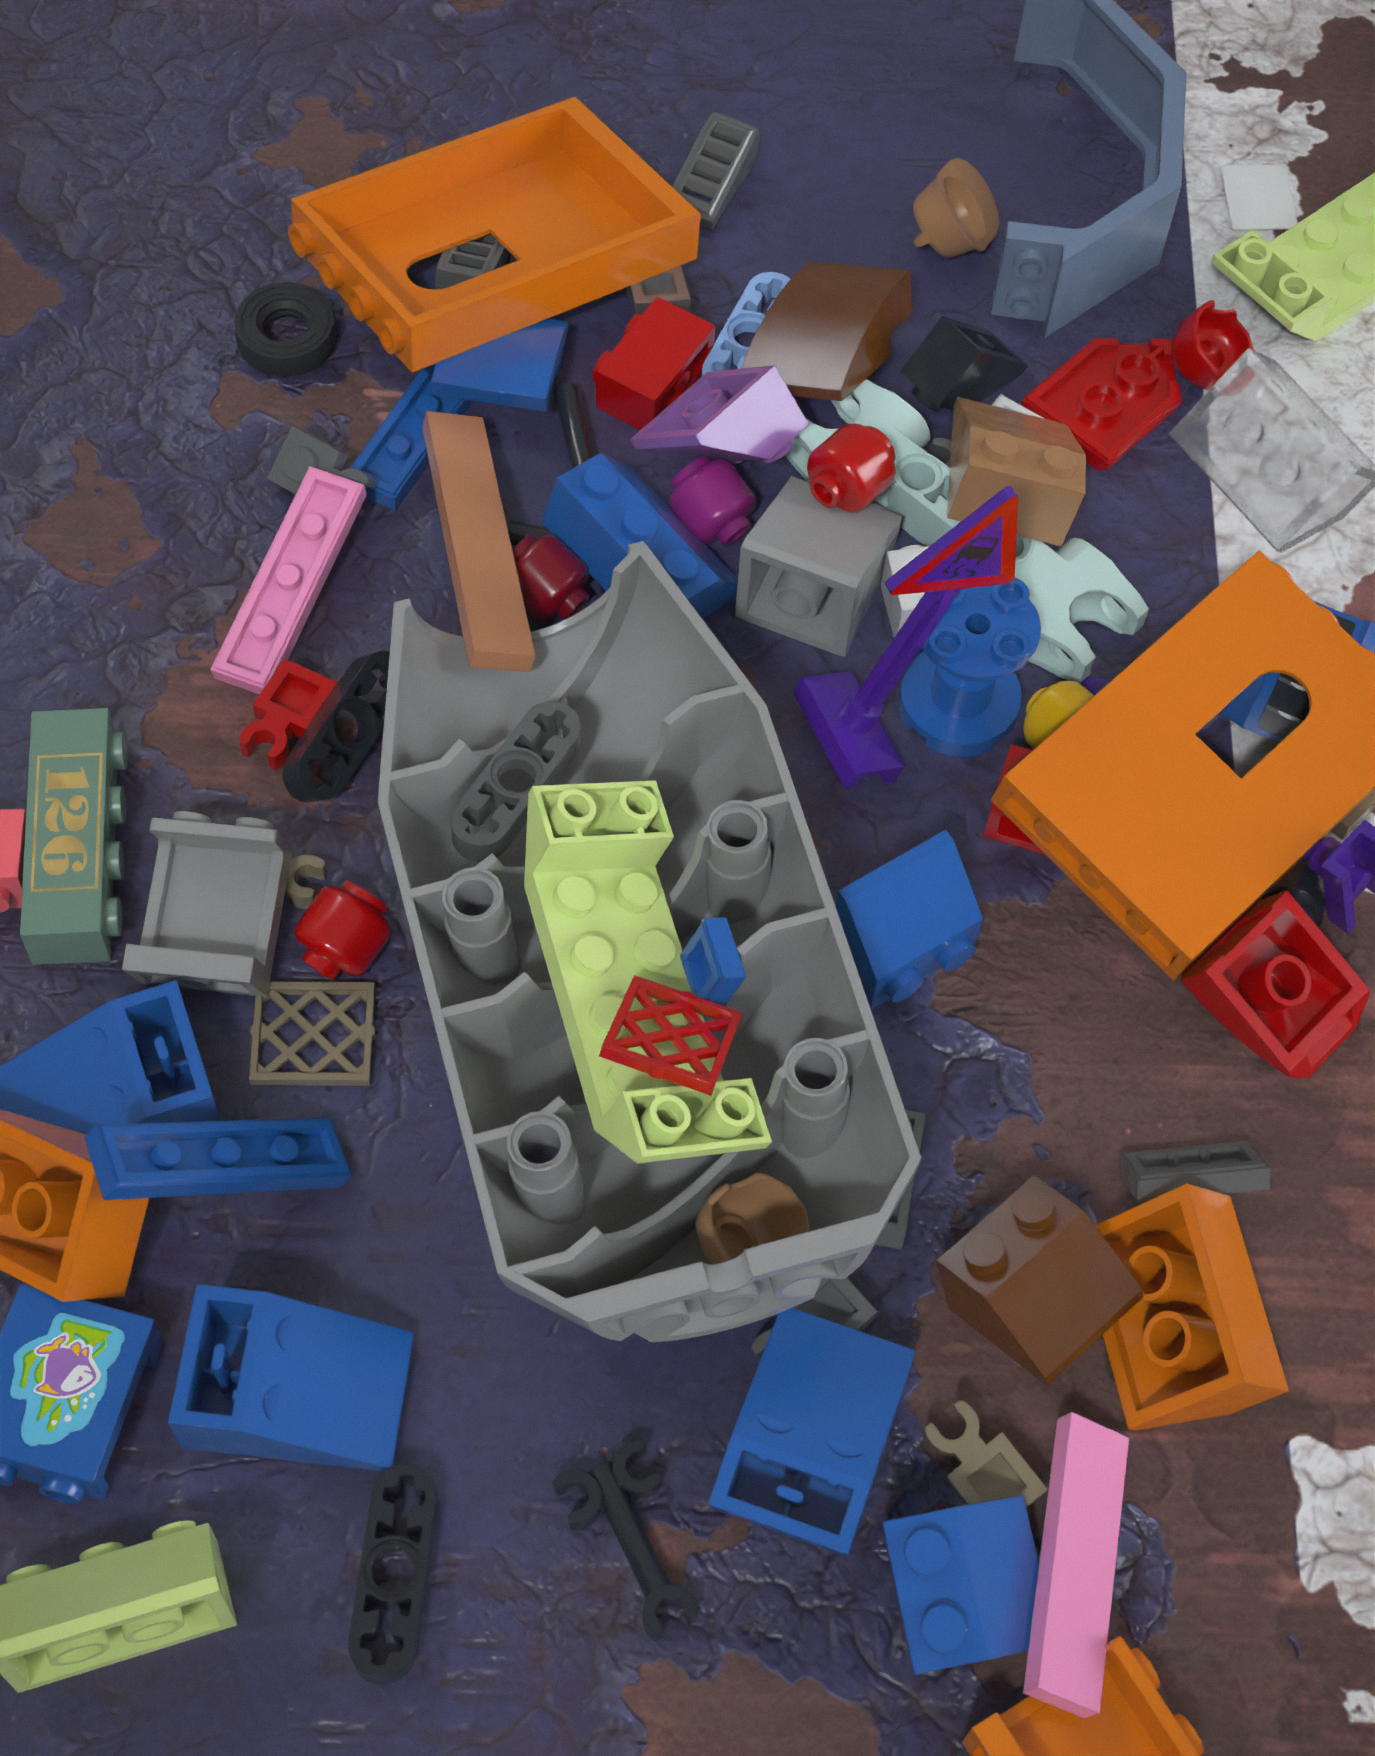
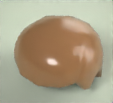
[696,1173,811,1265]

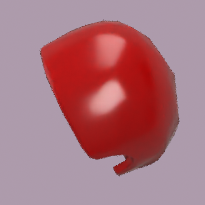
[1172,300,1255,391]

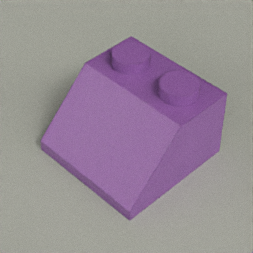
[630,365,809,465]

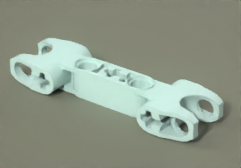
[785,379,1149,683]

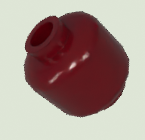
[512,534,590,623]

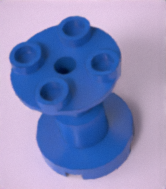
[898,578,1041,757]

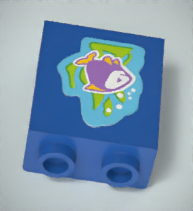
[0,1283,165,1505]

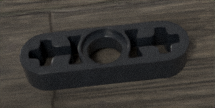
[282,651,390,803]
[348,1464,438,1685]

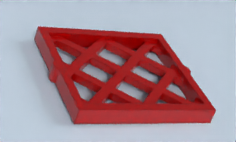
[599,975,743,1096]

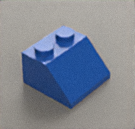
[835,830,983,1009]
[881,1496,1039,1675]

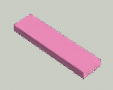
[210,466,367,694]
[1023,1412,1129,1718]

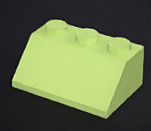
[0,1520,237,1693]

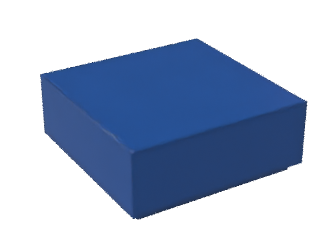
[680,917,746,1006]

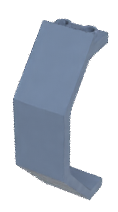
[991,0,1187,338]

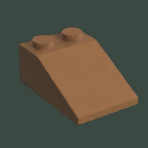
[947,397,1086,546]

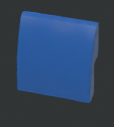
[431,319,568,412]

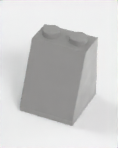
[735,476,902,658]

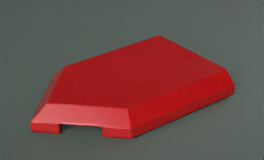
[1021,338,1181,470]

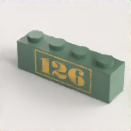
[20,708,128,965]

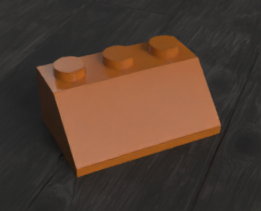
[1095,1184,1289,1431]

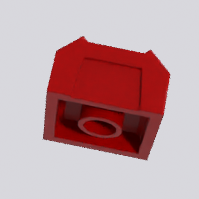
[1180,890,1370,1078]

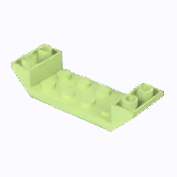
[1211,173,1375,342]
[524,780,772,1163]

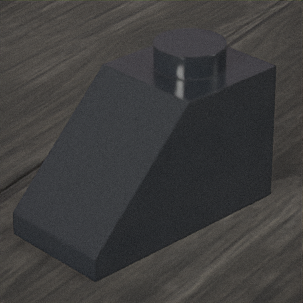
[901,316,1028,412]

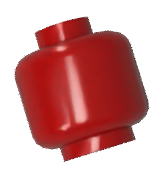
[807,423,896,513]
[294,880,392,981]

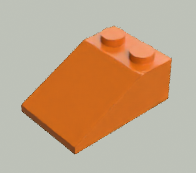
[0,1109,149,1302]

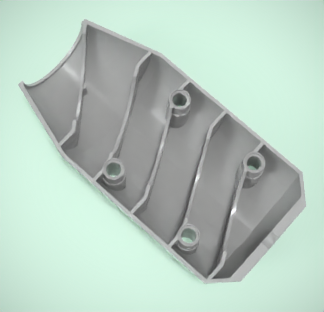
[378,541,921,1342]

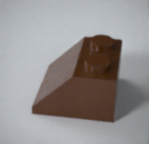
[937,1175,1143,1386]

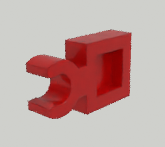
[239,658,338,771]

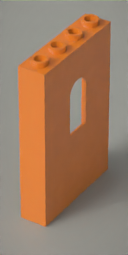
[288,97,701,373]
[991,550,1375,981]

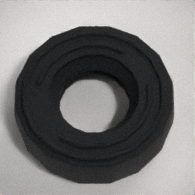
[234,282,337,377]

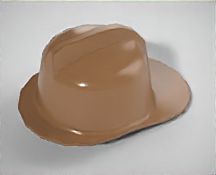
[912,158,1000,259]

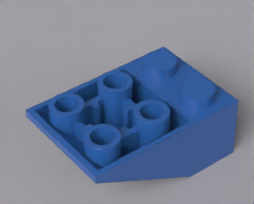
[0,980,221,1135]
[168,1284,414,1471]
[708,1308,916,1558]

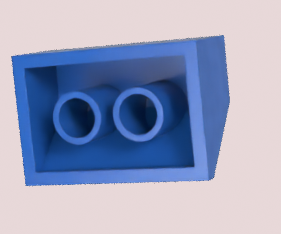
[541,453,738,619]

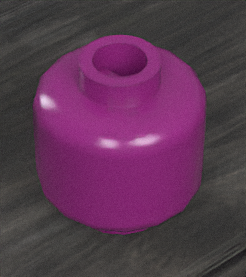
[669,456,756,546]

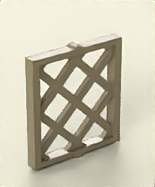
[249,982,376,1086]

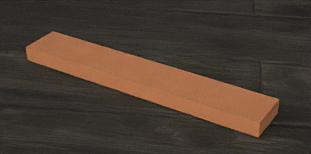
[422,411,535,672]

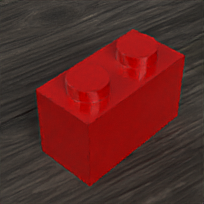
[592,296,715,430]

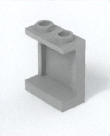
[122,811,293,997]

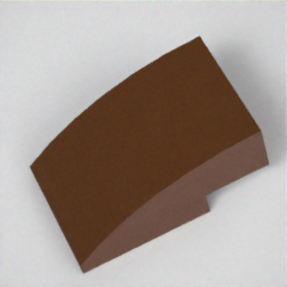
[741,261,913,401]

